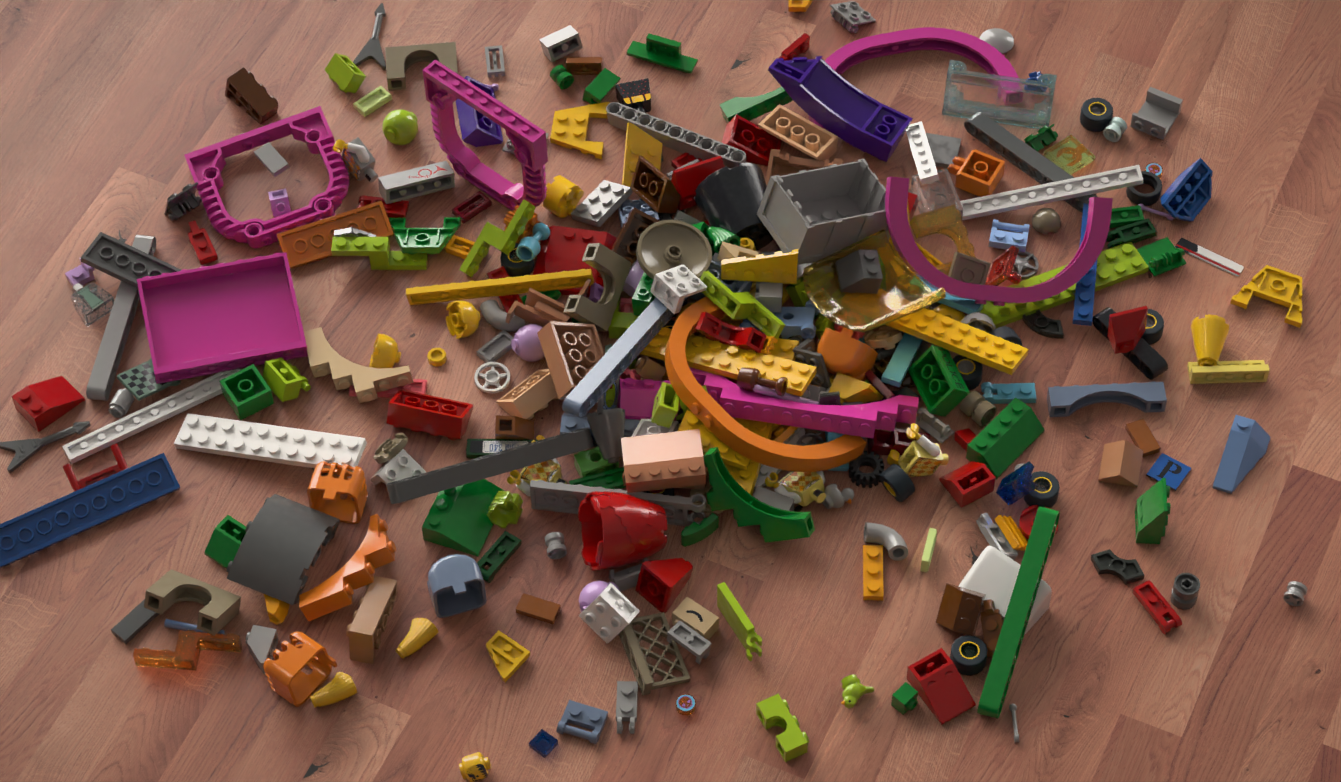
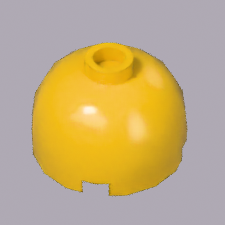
[446,301,480,339]
[369,334,401,369]

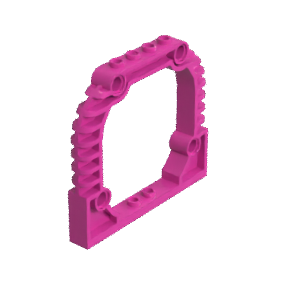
[423,60,548,211]
[184,106,349,248]

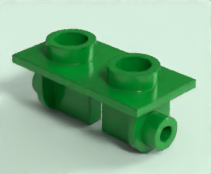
[1024,124,1058,152]

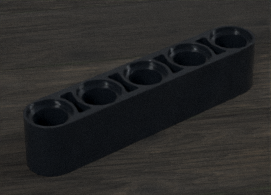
[1092,307,1168,380]

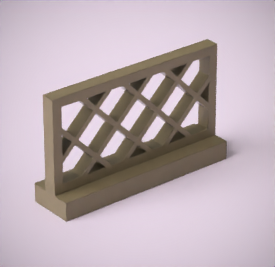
[619,612,690,696]

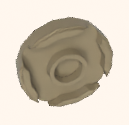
[373,433,408,464]

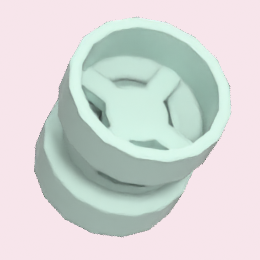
[1103,117,1127,142]

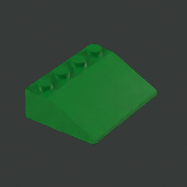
[422,479,505,557]

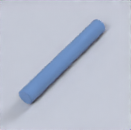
[164,619,225,638]

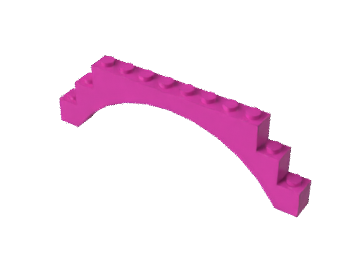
[689,367,919,438]

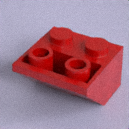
[939,461,996,508]

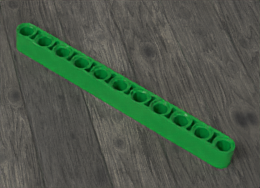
[977,506,1060,719]

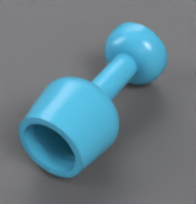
[516,223,550,261]

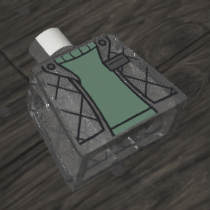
[71,282,114,327]

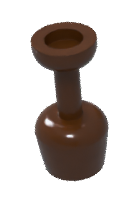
[737,367,788,397]

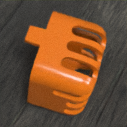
[307,461,368,524]
[263,631,337,707]

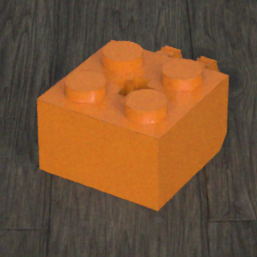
[947,149,1005,197]

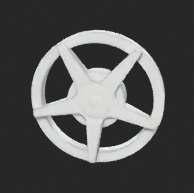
[474,362,510,393]

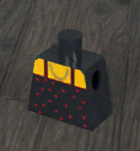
[616,78,651,113]

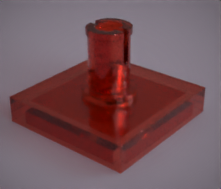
[985,245,1023,286]

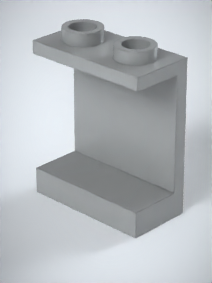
[1130,87,1183,140]

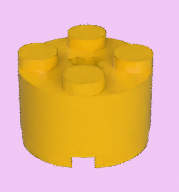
[542,175,584,218]

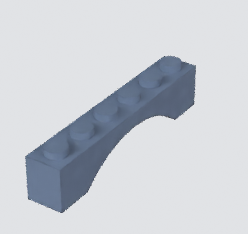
[1046,381,1167,417]

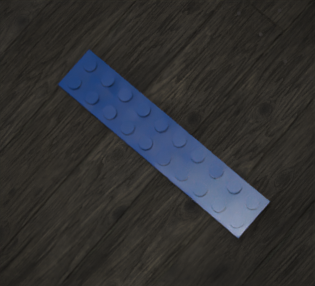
[0,453,180,568]

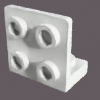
[650,265,707,314]
[370,449,426,485]
[579,583,640,643]

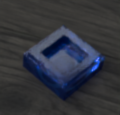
[529,729,558,758]

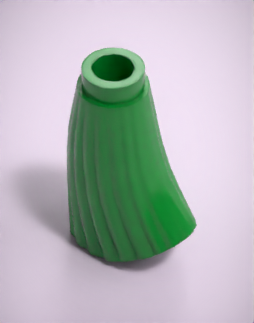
[707,226,741,254]

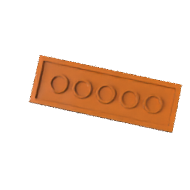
[277,201,394,269]

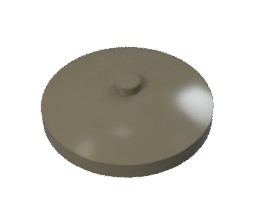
[636,220,712,280]

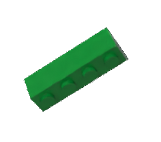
[966,397,1045,480]

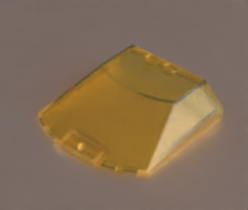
[803,229,946,333]

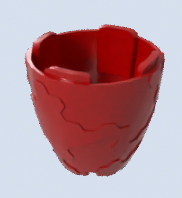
[578,491,667,570]

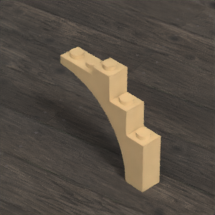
[304,327,413,403]

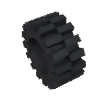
[849,451,884,488]

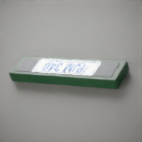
[466,439,538,459]

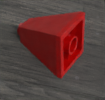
[635,558,693,614]

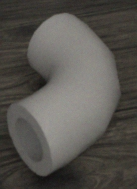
[480,300,525,332]
[864,522,908,561]

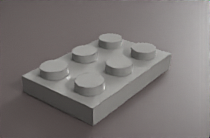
[571,180,633,227]

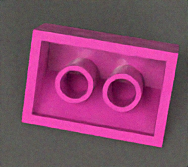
[617,378,678,421]

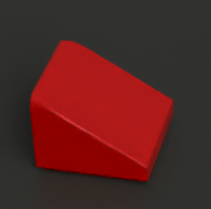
[954,428,976,452]

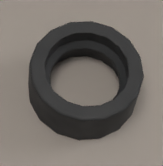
[1126,171,1162,206]

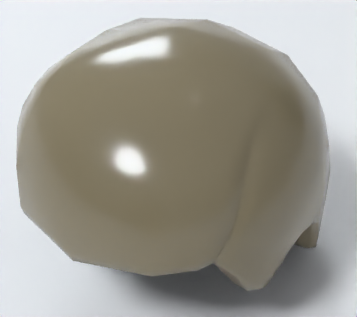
[1032,208,1061,235]

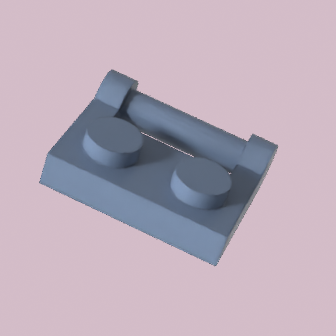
[556,700,608,744]

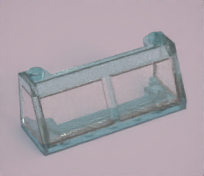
[942,60,1057,129]

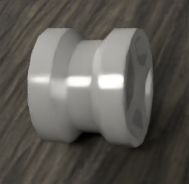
[1283,581,1308,606]

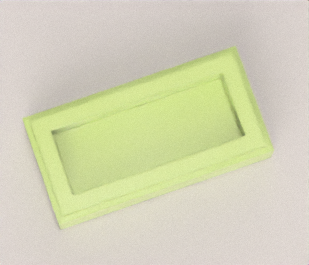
[353,86,392,117]
[920,528,937,572]

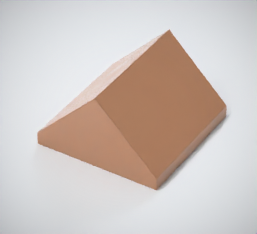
[1098,440,1143,488]

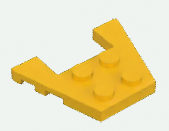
[550,102,610,159]
[1230,265,1302,328]

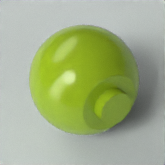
[382,109,418,145]

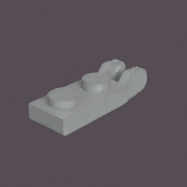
[616,681,638,734]

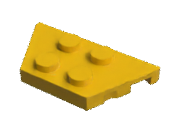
[622,123,662,187]

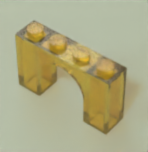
[910,204,976,276]

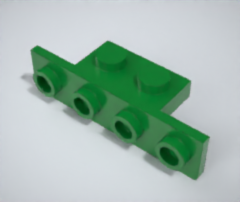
[627,33,698,74]

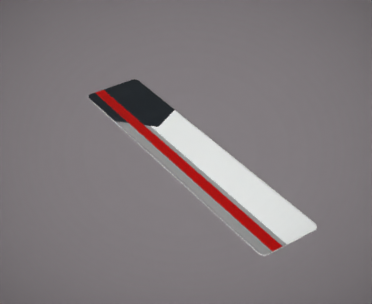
[1175,238,1244,276]

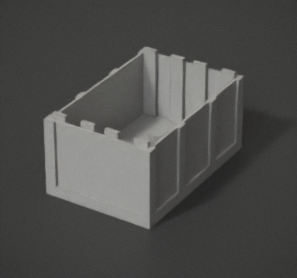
[757,159,890,265]

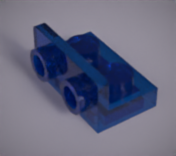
[996,461,1037,505]

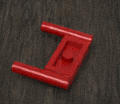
[63,443,128,492]

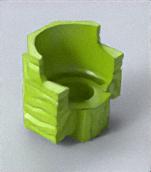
[487,491,523,528]

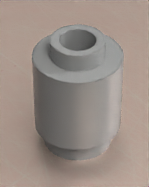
[108,389,135,418]

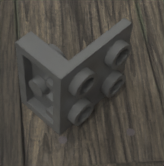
[793,338,831,388]

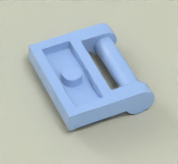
[988,219,1030,252]

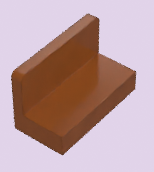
[566,57,602,75]

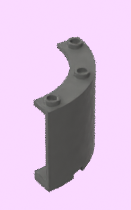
[226,494,340,605]

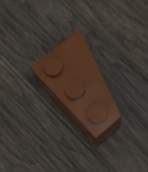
[225,67,278,124]

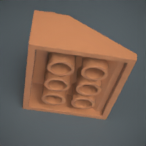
[537,321,605,400]
[621,429,706,493]

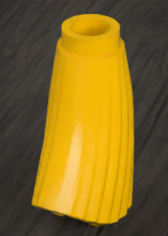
[395,618,439,659]
[310,672,357,708]

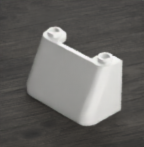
[959,546,1052,634]

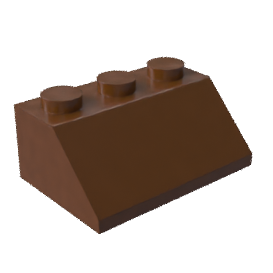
[630,156,681,213]

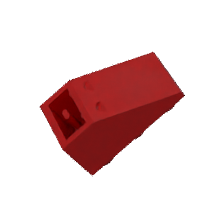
[906,648,976,725]

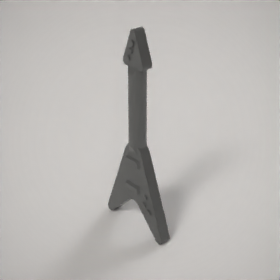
[353,3,386,69]
[0,421,91,473]

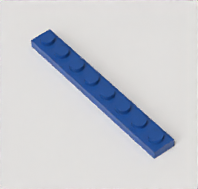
[1072,203,1097,326]

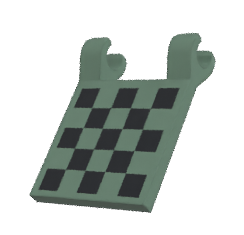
[117,358,181,401]

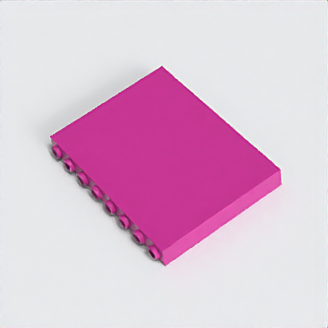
[137,252,308,384]

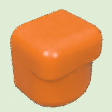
[817,325,878,382]

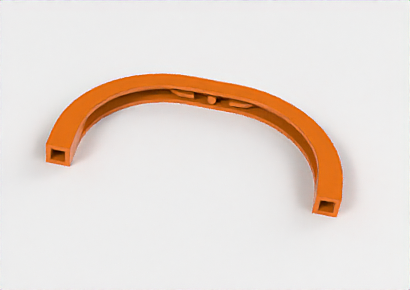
[665,297,867,472]

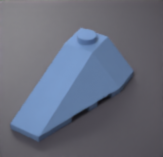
[1212,415,1271,494]

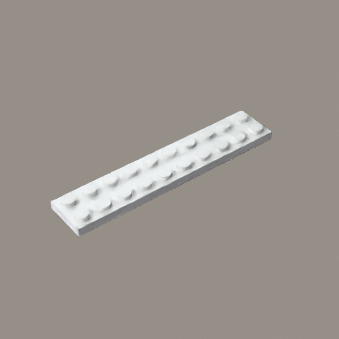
[174,413,367,472]

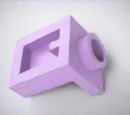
[268,188,291,217]
[65,258,95,286]

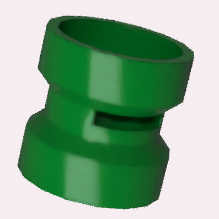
[550,65,574,89]

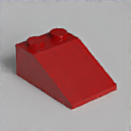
[722,114,782,166]
[12,376,85,432]

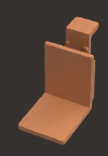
[505,279,591,327]

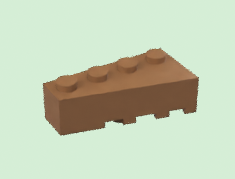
[346,576,398,664]

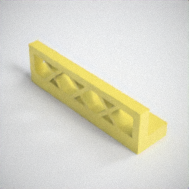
[1187,360,1269,384]

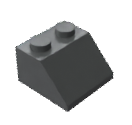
[835,249,883,294]

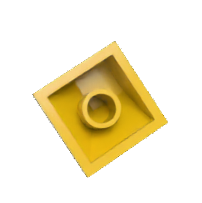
[828,373,883,405]

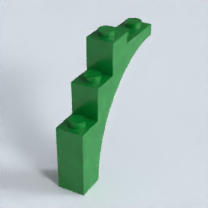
[704,447,815,543]

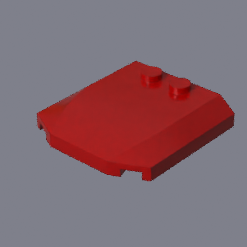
[533,225,617,297]

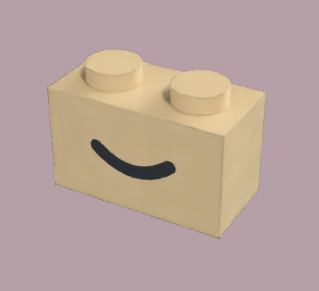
[672,597,719,640]

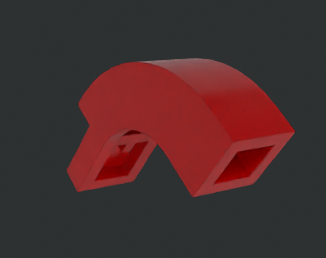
[696,312,767,353]

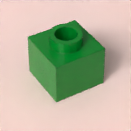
[891,682,918,715]

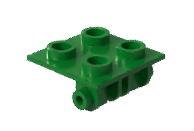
[1137,237,1187,277]

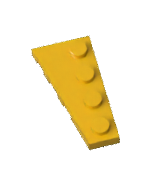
[721,249,798,284]

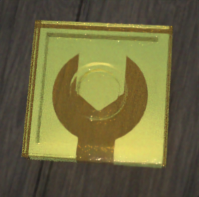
[1044,135,1095,175]

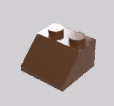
[936,583,986,636]

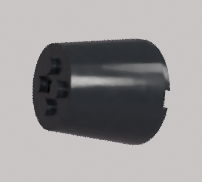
[694,163,774,250]

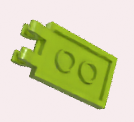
[717,582,762,661]

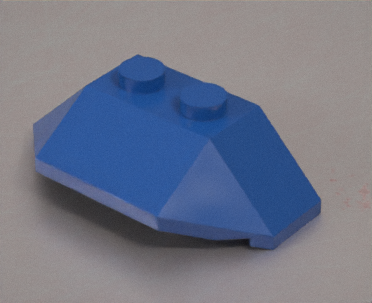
[1160,158,1213,222]

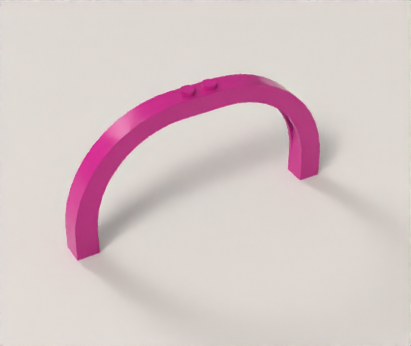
[809,27,1024,134]
[885,177,1113,306]

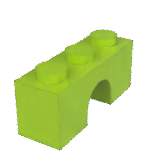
[756,694,809,762]

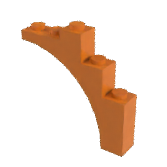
[299,514,396,621]

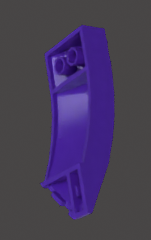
[768,56,913,162]

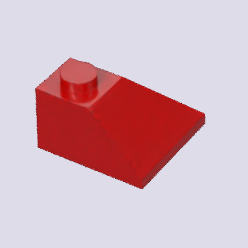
[1108,306,1148,354]

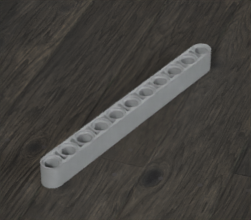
[86,235,156,401]

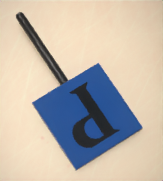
[1146,453,1191,491]

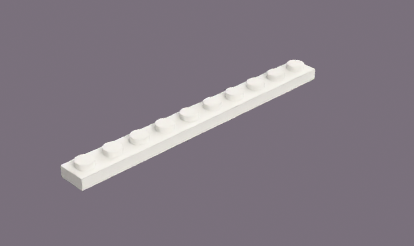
[958,165,1143,220]
[62,369,240,464]

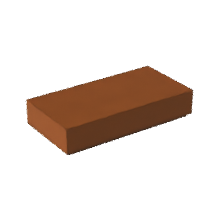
[1125,418,1161,458]
[516,593,561,624]

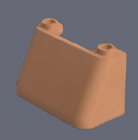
[765,149,844,185]

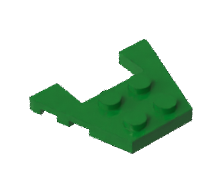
[389,217,461,255]

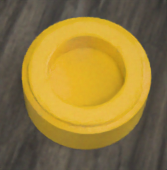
[427,348,447,367]

